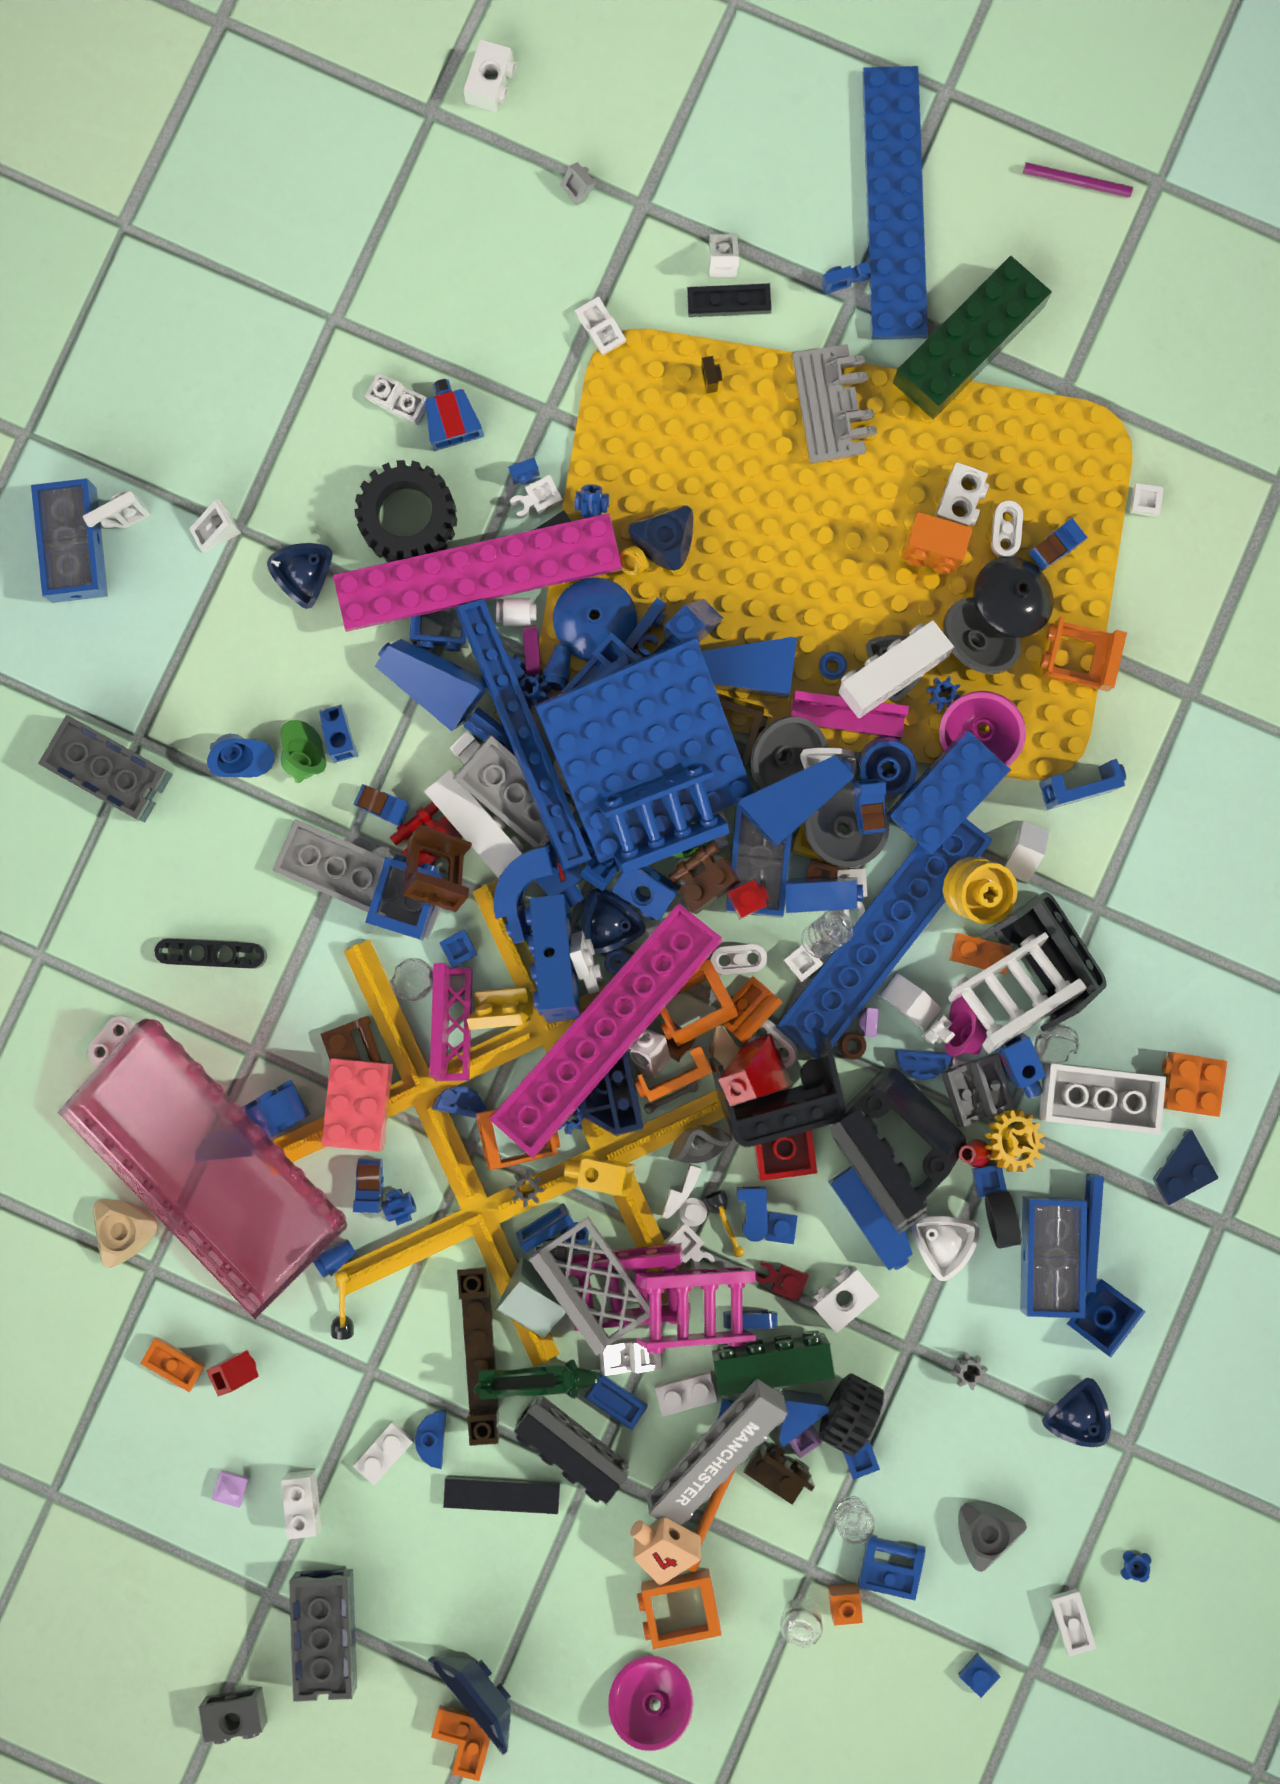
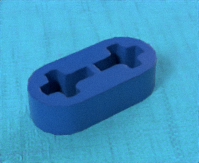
[723,1310,778,1329]

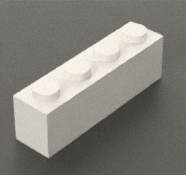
[838,620,954,719]
[424,770,525,878]

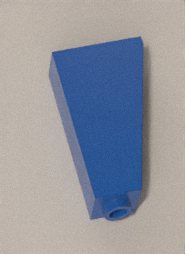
[702,637,797,698]
[375,639,488,731]
[737,755,855,848]
[828,1166,913,1270]

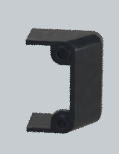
[980,892,1107,1032]
[709,1029,846,1147]
[833,1067,966,1198]

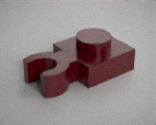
[755,1261,809,1302]

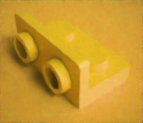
[467,986,533,1030]

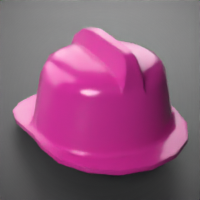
[945,996,987,1057]

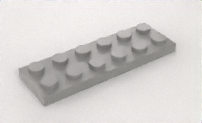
[273,819,442,939]

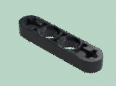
[154,939,267,969]

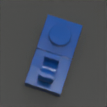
[624,598,667,657]

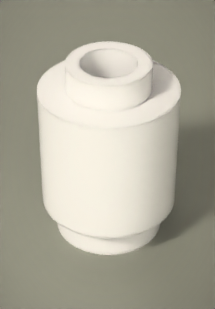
[496,598,537,626]

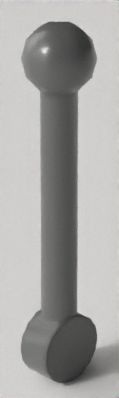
[644,1082,698,1114]

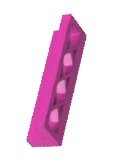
[790,691,909,739]
[430,963,473,1081]

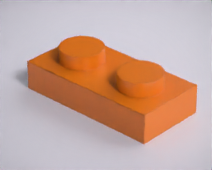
[949,933,1012,975]
[140,1337,206,1392]

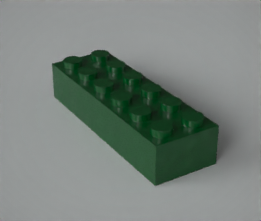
[893,255,1052,420]

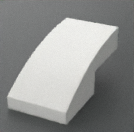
[575,296,627,356]
[662,1163,701,1219]
[599,1341,662,1376]

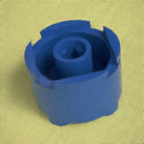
[858,736,917,798]
[241,1080,311,1143]

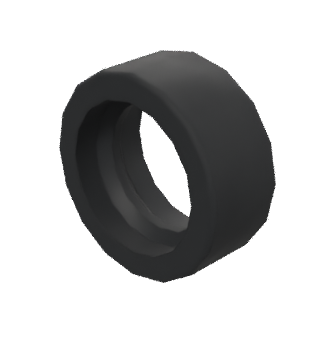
[985,1191,1021,1249]

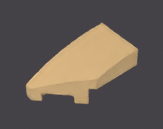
[709,1025,740,1071]

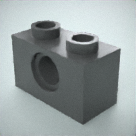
[199,1687,268,1744]

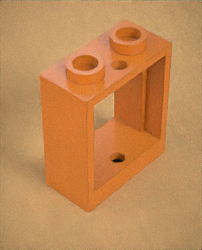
[658,959,738,1047]
[475,1108,560,1170]
[637,1569,722,1650]

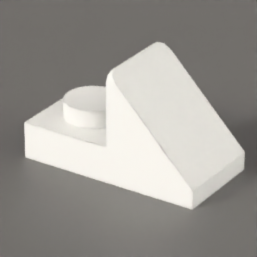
[709,234,739,278]

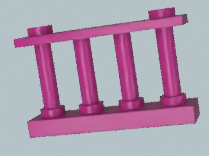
[565,1243,691,1331]
[636,1266,756,1353]

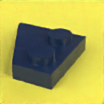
[1153,1129,1219,1205]

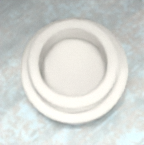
[679,1197,707,1227]

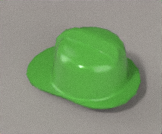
[280,720,326,783]

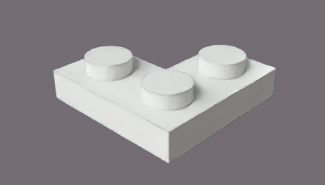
[569,931,604,995]

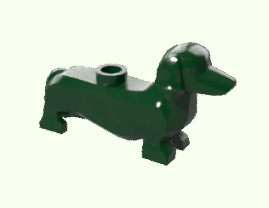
[473,1359,600,1400]

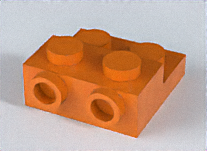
[1162,1052,1227,1117]

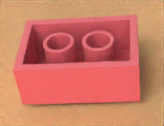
[322,1058,393,1152]

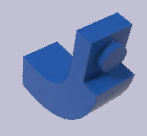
[494,844,560,944]

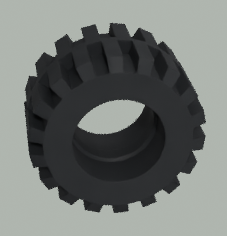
[819,1373,884,1456]

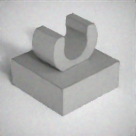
[560,162,598,205]

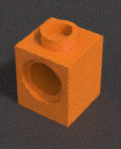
[828,1583,863,1626]

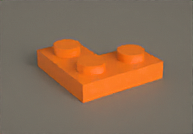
[431,1705,490,1781]

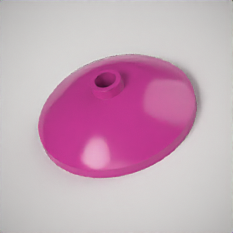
[939,691,1026,767]
[608,1656,693,1751]

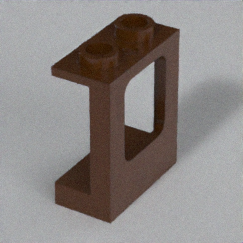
[403,825,472,912]

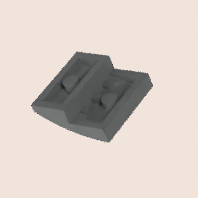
[941,1053,1015,1127]

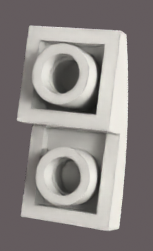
[365,372,428,426]

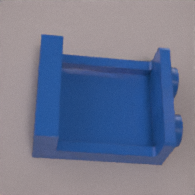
[1039,759,1126,810]

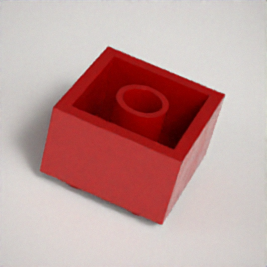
[754,1130,818,1181]

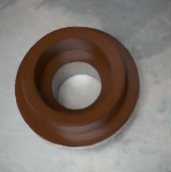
[838,1031,866,1060]

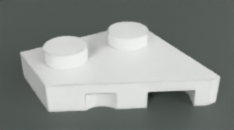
[82,491,151,528]

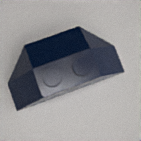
[580,1051,644,1136]
[427,1656,511,1755]

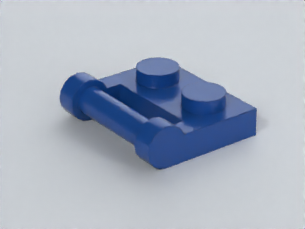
[858,1533,925,1601]

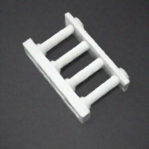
[948,932,1087,1054]

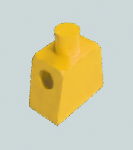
[564,1156,636,1197]

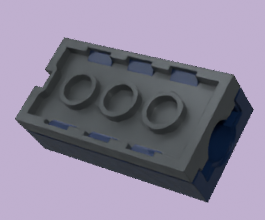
[38,714,173,823]
[289,1569,357,1702]

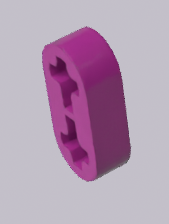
[523,625,542,678]

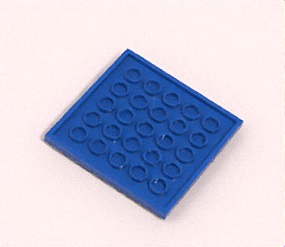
[535,637,754,863]

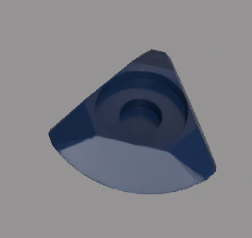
[628,505,693,571]
[267,543,333,609]
[580,888,646,954]
[1042,1378,1111,1447]

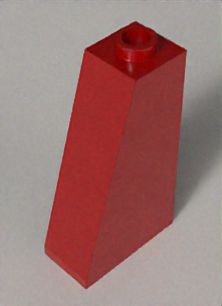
[718,1034,793,1106]

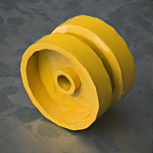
[943,856,1018,925]

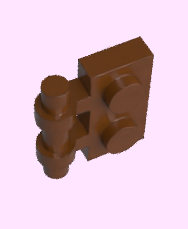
[669,841,741,914]

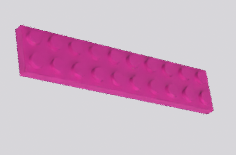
[333,513,622,632]
[489,903,723,1158]

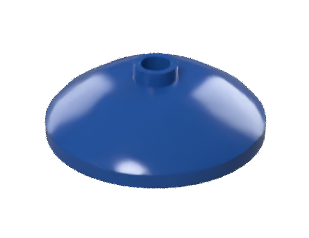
[553,577,637,661]

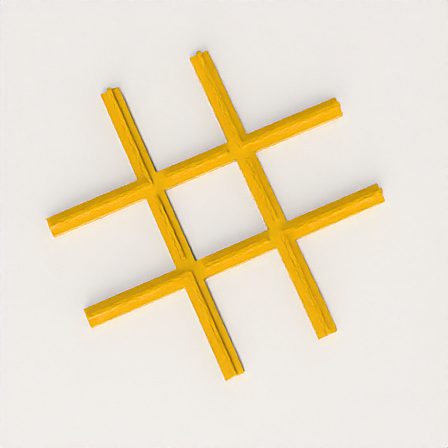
[273,880,725,1367]

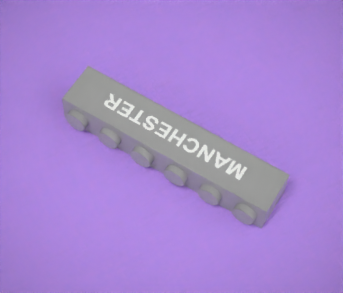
[647,1379,787,1525]

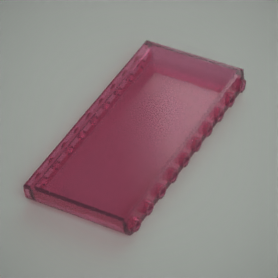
[57,1019,347,1319]

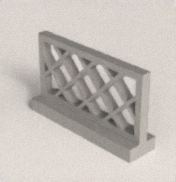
[529,1217,649,1356]

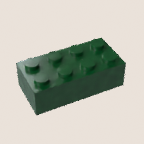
[712,1330,835,1396]

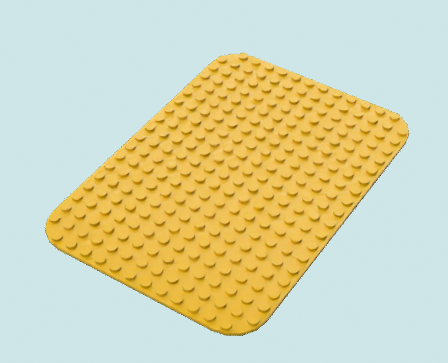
[539,329,1133,781]

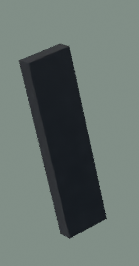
[443,1476,560,1514]

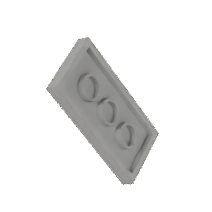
[453,735,576,849]

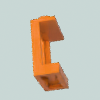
[1040,617,1127,692]
[635,1045,713,1102]

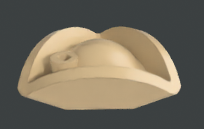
[93,1199,158,1268]

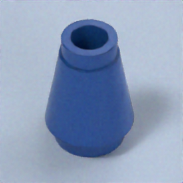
[542,645,571,690]
[312,1239,357,1278]

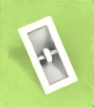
[189,499,241,553]
[1004,821,1049,883]
[879,973,942,1031]

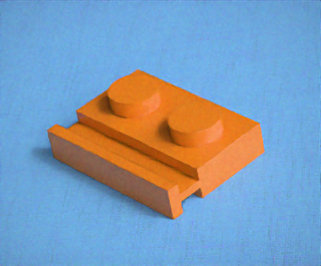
[722,976,783,1044]

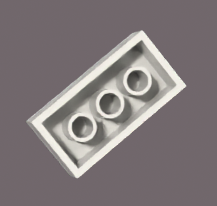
[1039,1063,1166,1135]

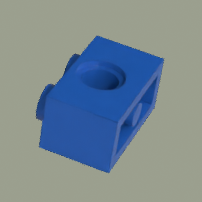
[611,865,681,921]

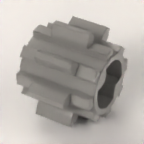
[950,1352,988,1390]

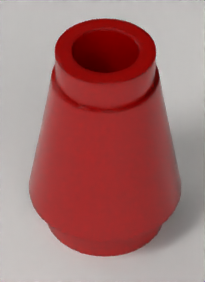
[959,1139,991,1168]

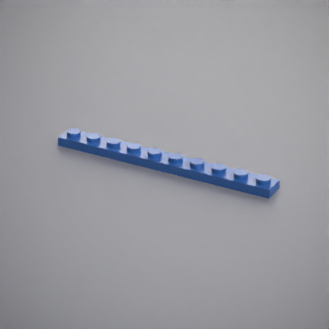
[456,599,591,870]

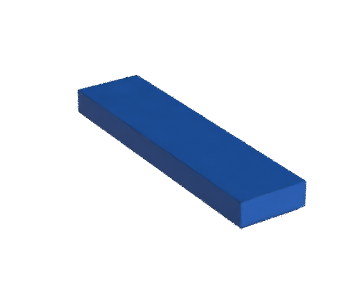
[1084,1174,1104,1293]

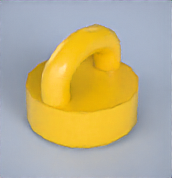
[619,546,649,576]

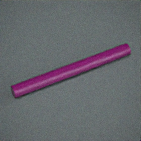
[1022,162,1133,198]

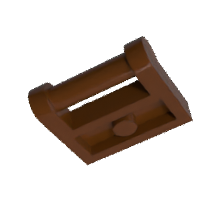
[320,1016,386,1063]

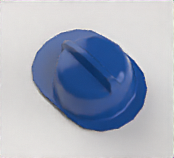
[207,733,275,778]

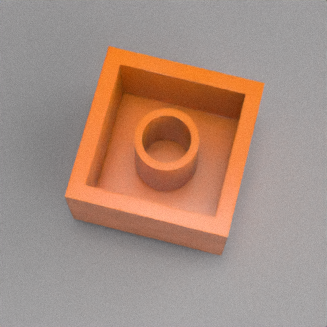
[901,512,973,575]

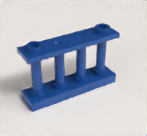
[597,763,730,874]

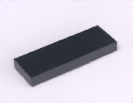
[687,283,771,318]

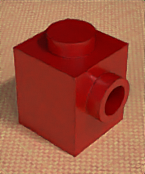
[727,879,769,920]
[206,1350,259,1397]

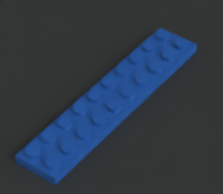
[862,66,928,340]
[776,819,993,1059]

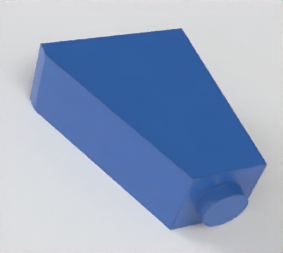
[664,599,723,644]
[786,877,863,913]

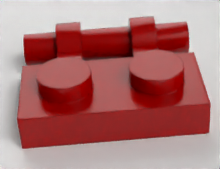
[389,802,463,867]

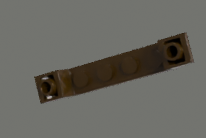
[457,1267,499,1446]

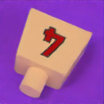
[630,1518,701,1586]

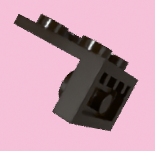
[744,1442,815,1505]

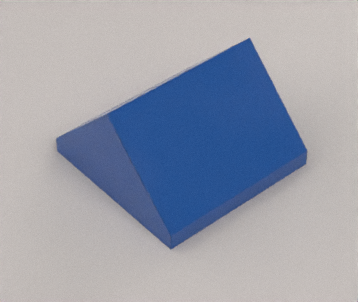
[1067,1279,1146,1358]
[776,1389,830,1447]

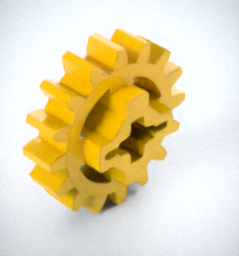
[985,1110,1045,1172]

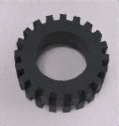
[354,460,457,563]

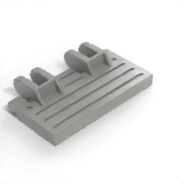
[792,344,877,464]

